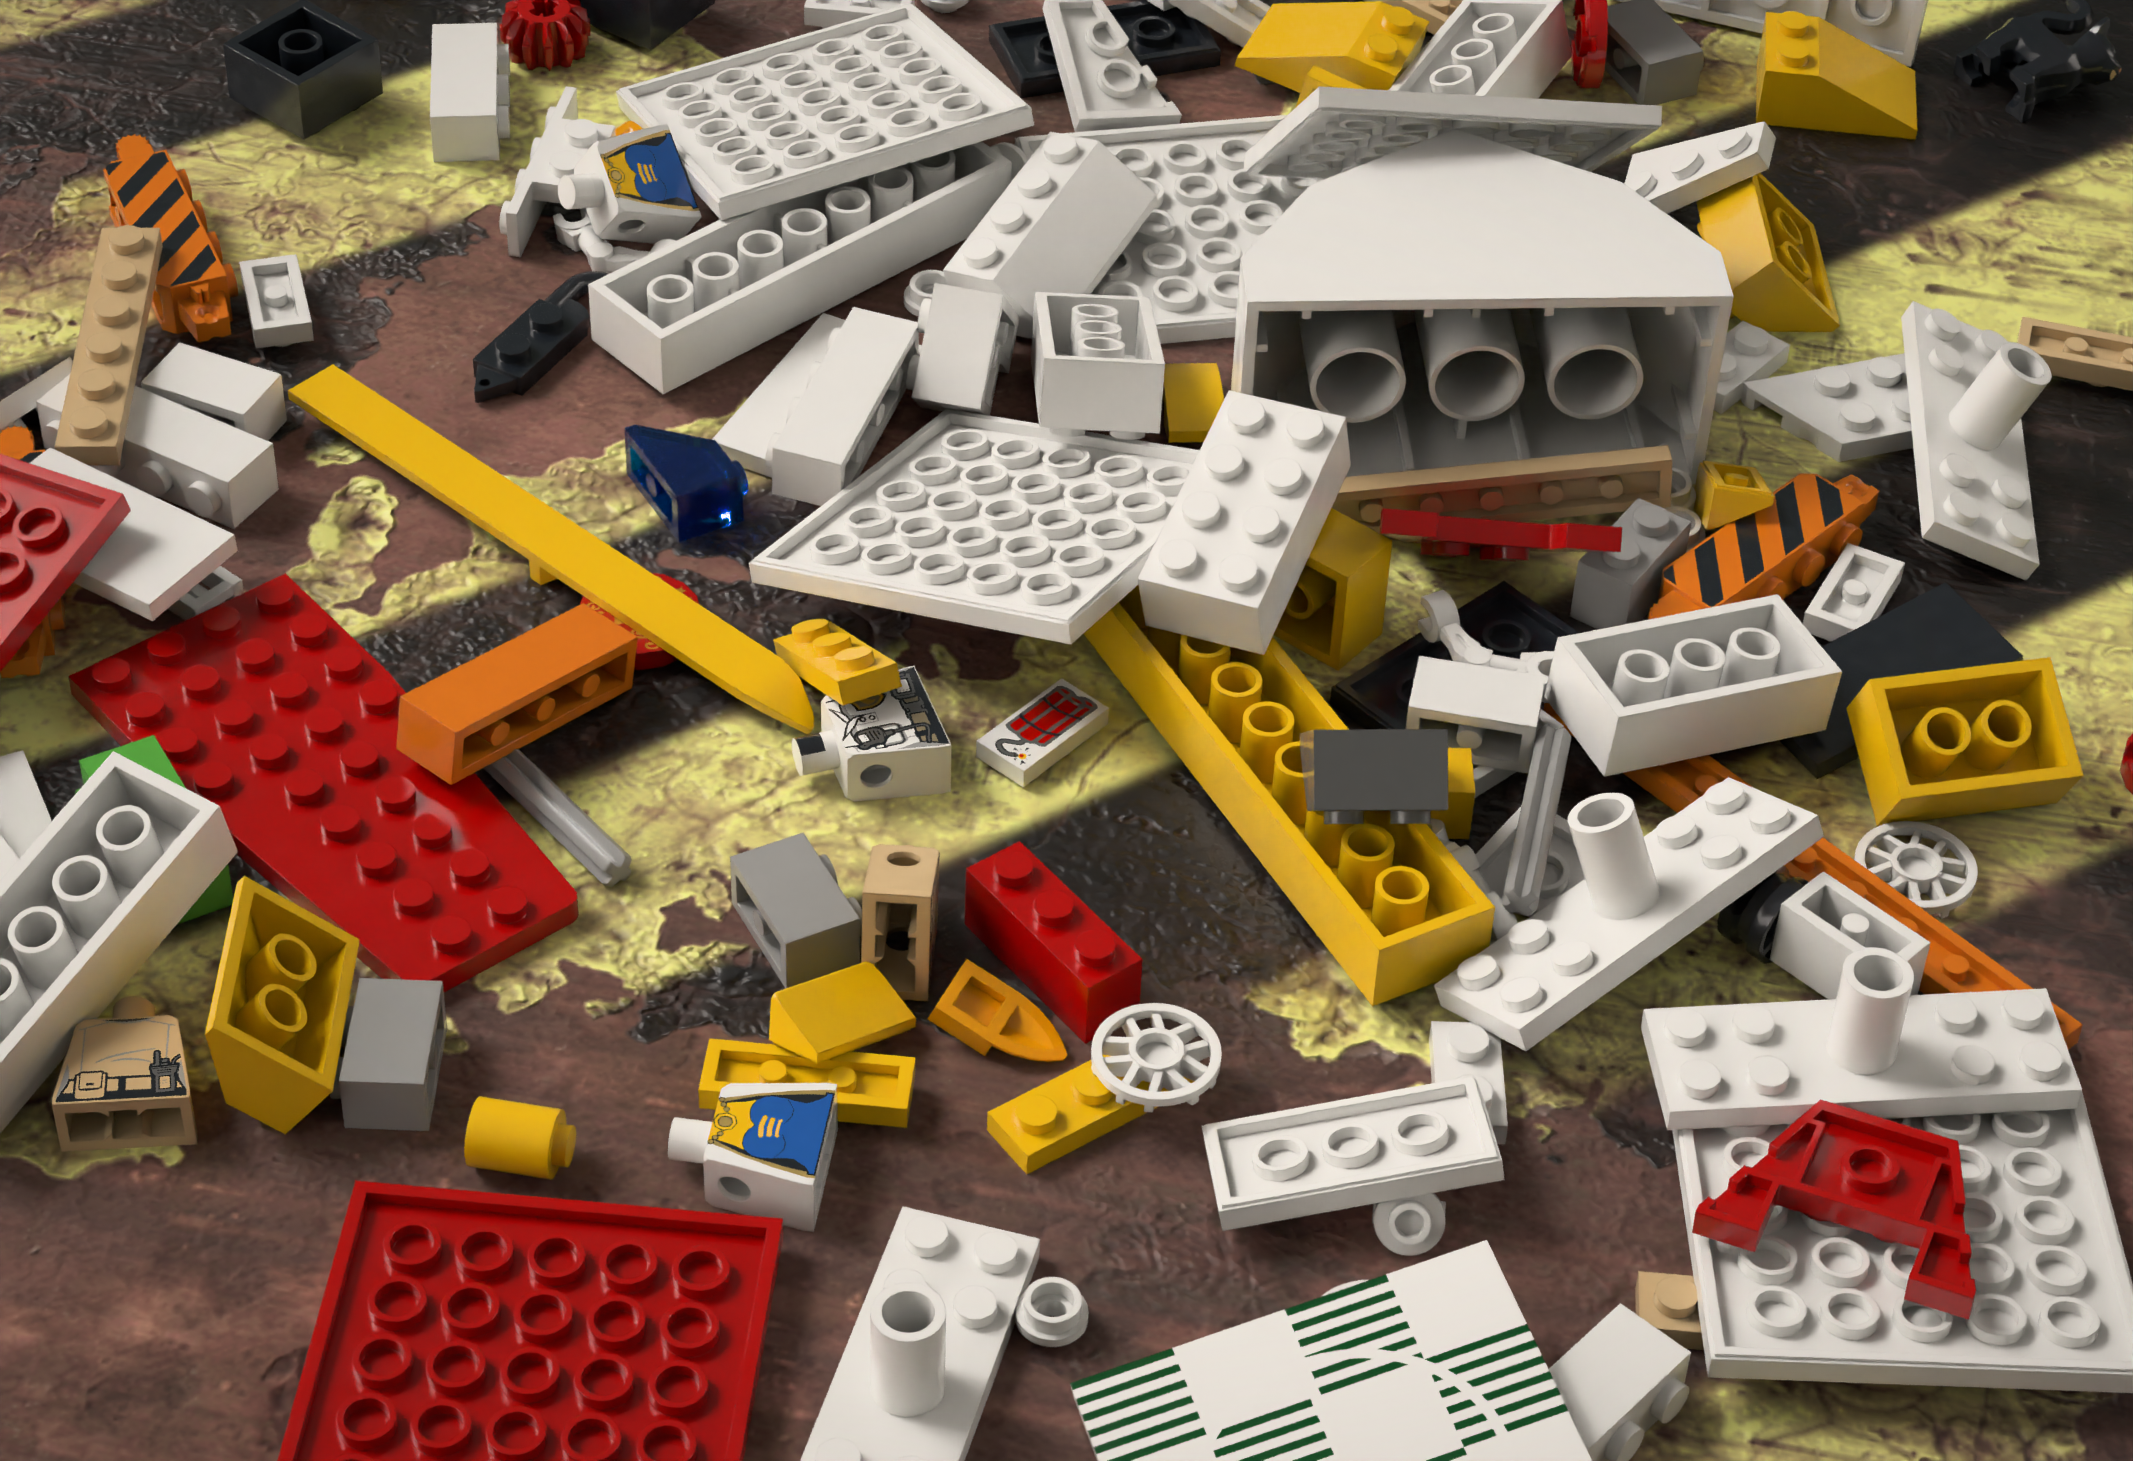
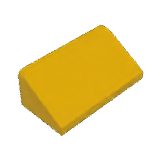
[1694,460,1775,530]
[769,961,916,1064]

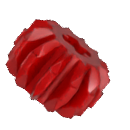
[500,0,591,72]

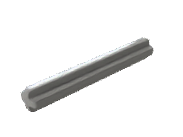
[1502,724,1571,916]
[484,749,632,887]

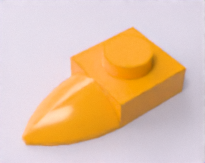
[928,959,1068,1062]

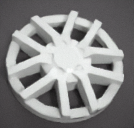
[1854,821,1978,919]
[1091,1003,1222,1112]

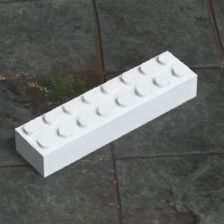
[588,141,1012,394]

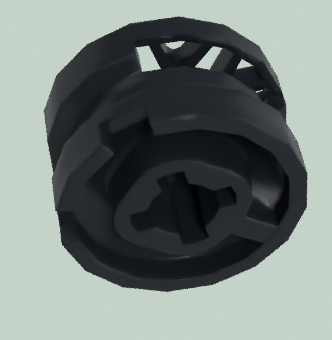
[1717,866,1809,964]

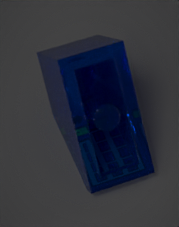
[624,424,748,542]

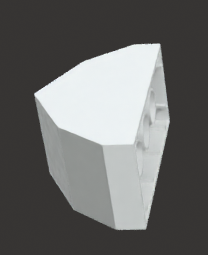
[1231,129,1734,484]

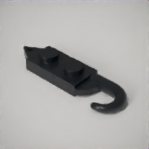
[473,271,609,403]

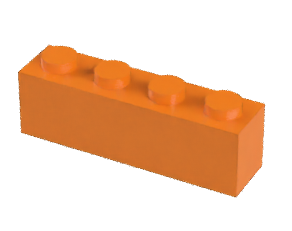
[396,603,638,785]

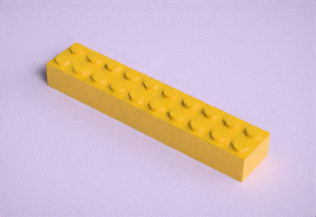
[1083,584,1495,1006]

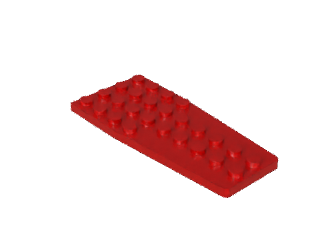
[68,573,579,992]

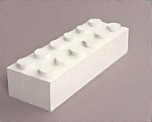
[0,751,238,1133]

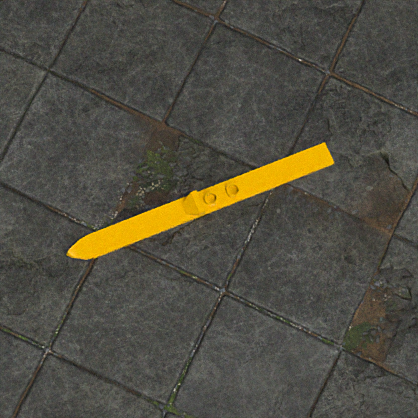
[288,364,814,734]

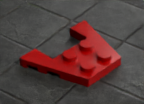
[1380,508,1623,562]
[1692,1099,1976,1320]

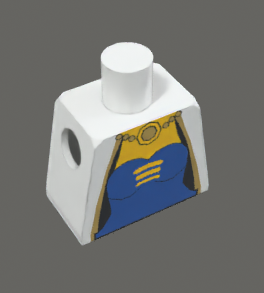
[558,124,702,244]
[668,1083,838,1232]

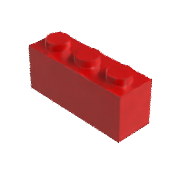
[965,841,1143,1044]

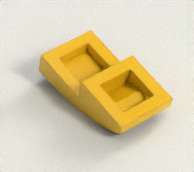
[1162,363,1224,443]

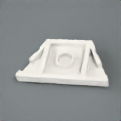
[1741,353,1913,462]

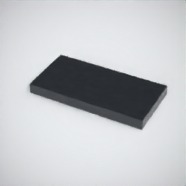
[989,0,1221,98]
[1330,581,1579,729]
[1779,582,2023,779]

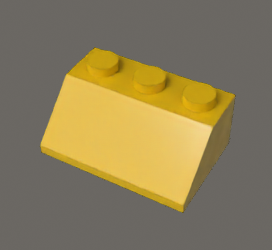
[1696,173,1840,332]
[205,876,360,1134]

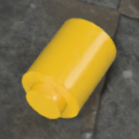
[464,1096,576,1179]

